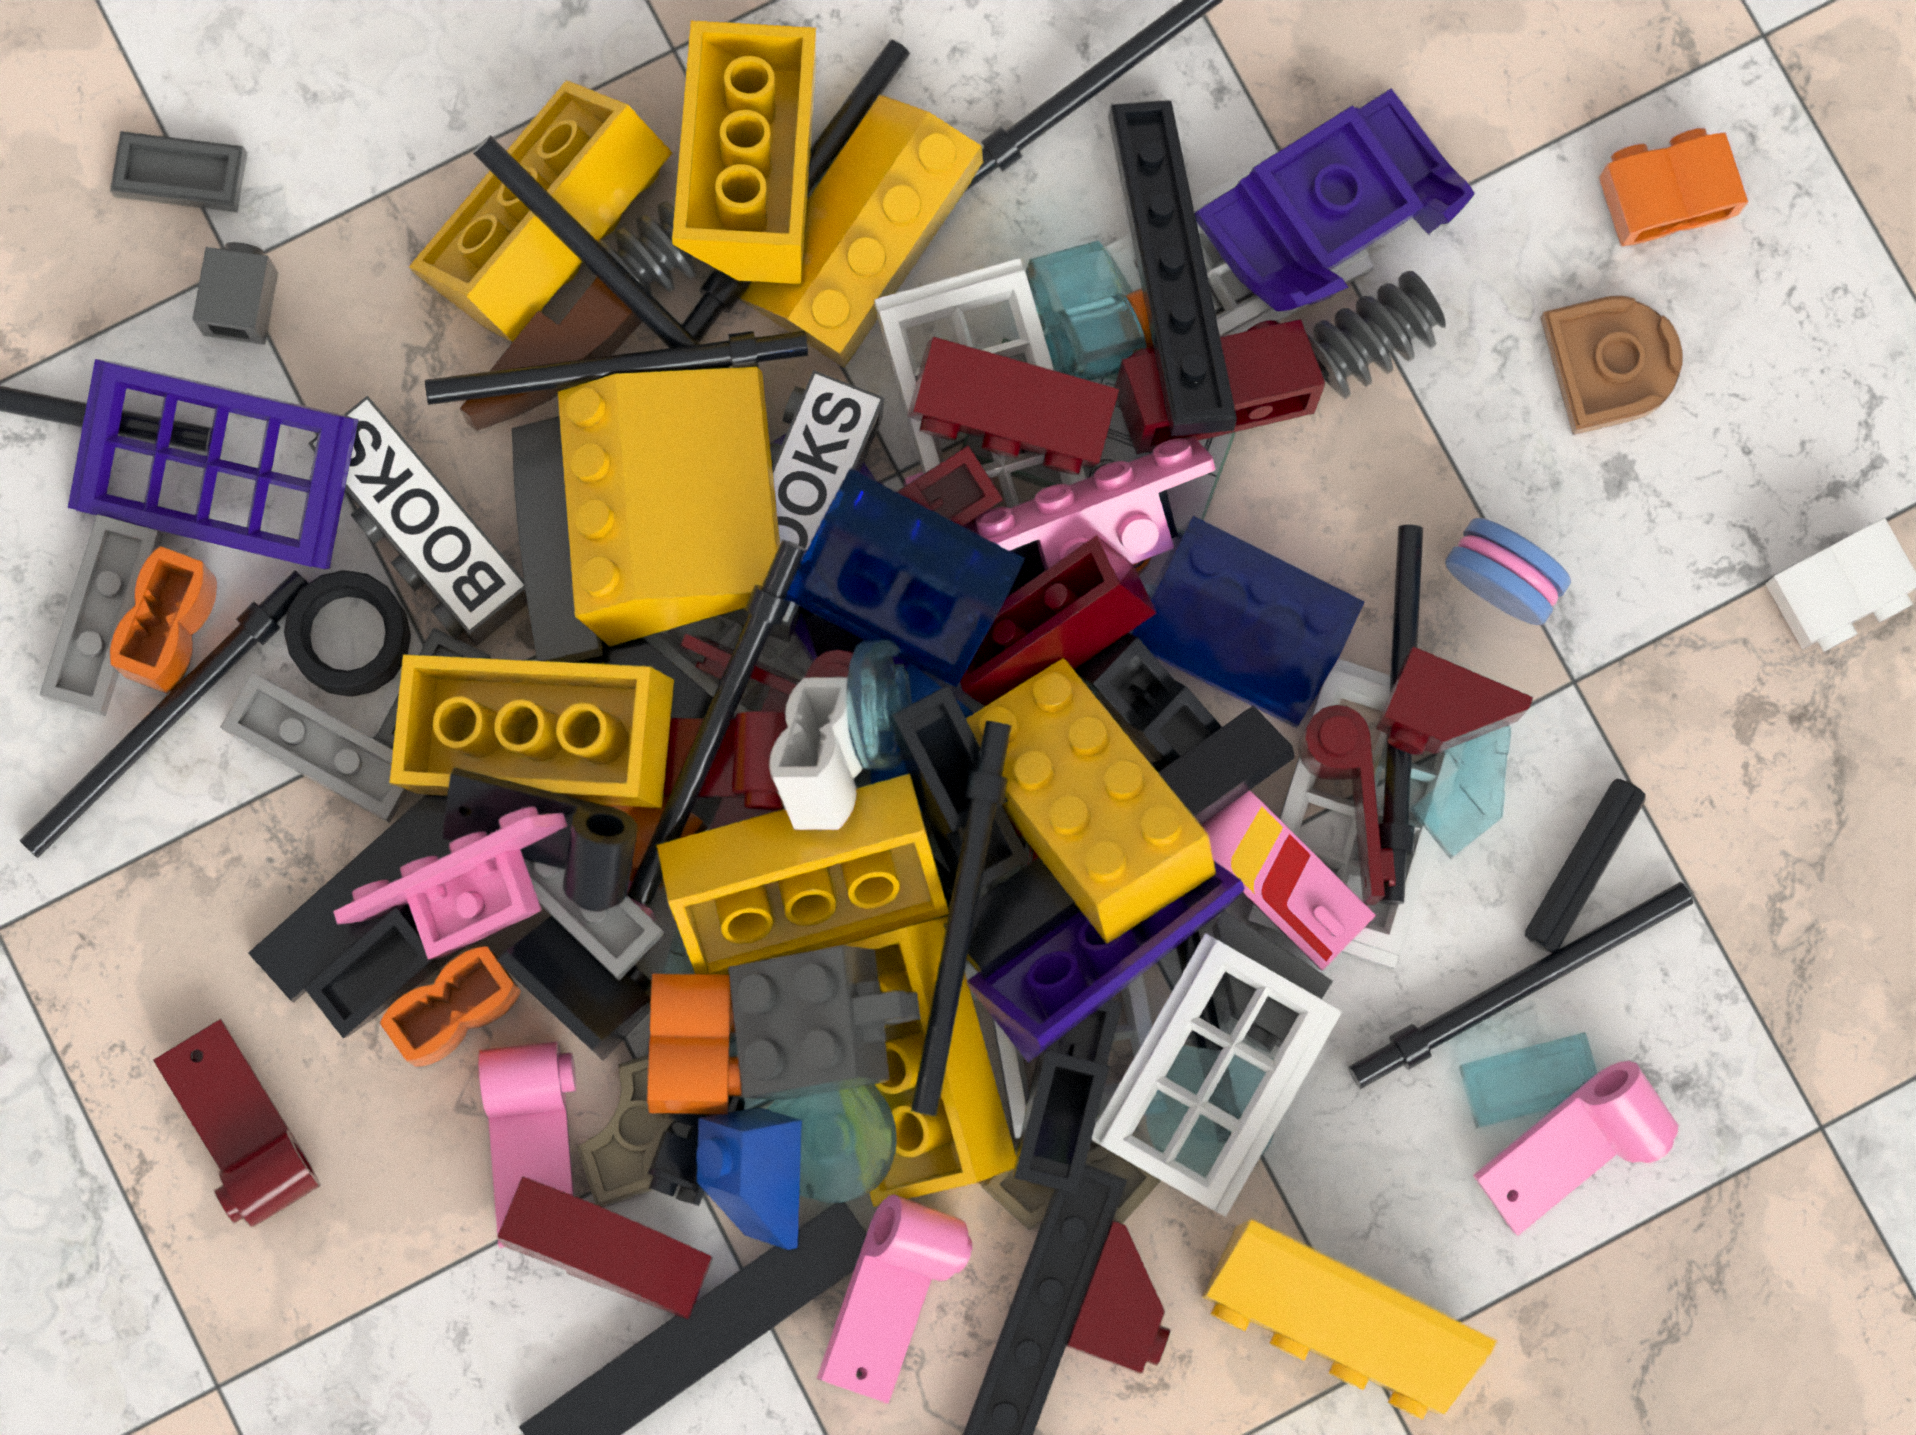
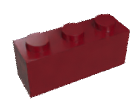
[1114,319,1325,455]
[907,336,1119,475]
[942,535,1157,706]

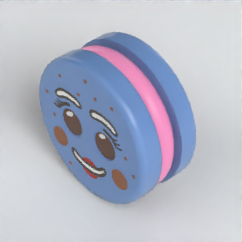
[1445,518,1571,625]

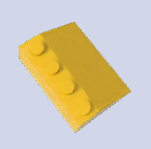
[558,367,780,646]
[1202,1219,1497,1420]

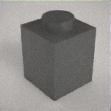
[192,242,278,345]

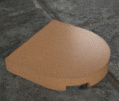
[1540,296,1683,435]

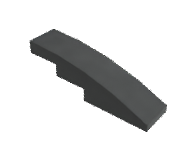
[512,416,603,663]

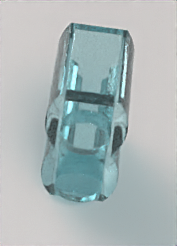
[1025,240,1147,381]

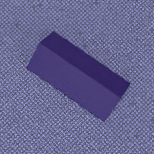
[966,860,1245,1063]

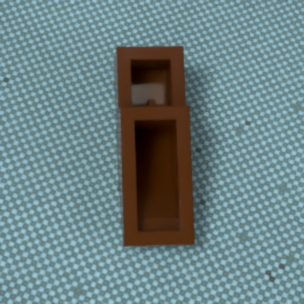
[460,277,642,431]

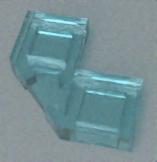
[1410,725,1511,859]

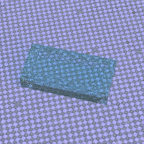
[1459,1032,1597,1129]

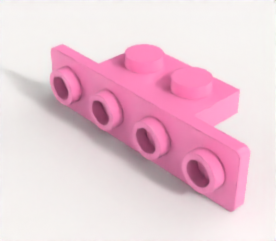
[961,438,1216,571]
[333,807,568,959]

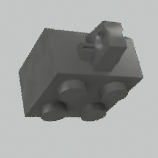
[728,945,920,1100]

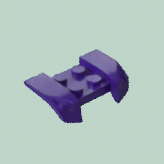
[1195,88,1475,312]

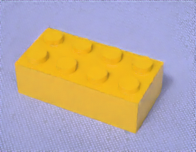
[389,655,674,808]
[966,658,1216,944]

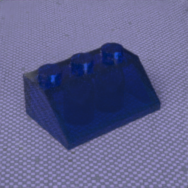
[786,468,1025,687]
[1131,516,1365,728]

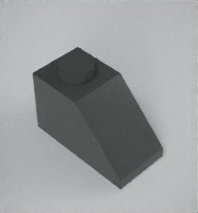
[1212,910,1333,1053]

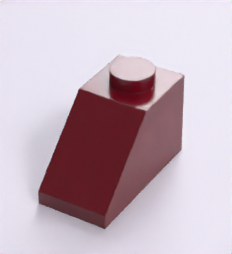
[1375,646,1534,755]
[1066,1221,1171,1374]

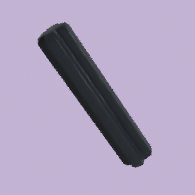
[1525,779,1646,953]

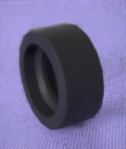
[284,570,411,697]

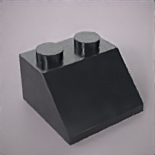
[497,916,652,1061]

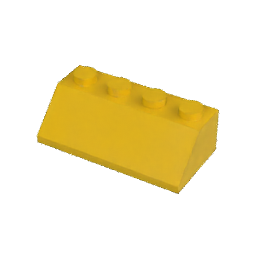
[672,20,816,284]
[409,80,673,342]
[740,95,983,369]
[657,774,949,975]
[841,916,1017,1207]

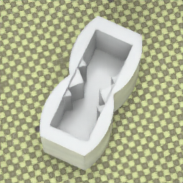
[1765,518,1916,652]
[769,677,871,830]

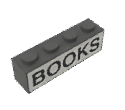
[718,370,885,643]
[308,395,528,646]

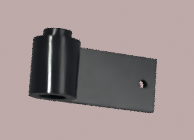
[442,767,638,911]

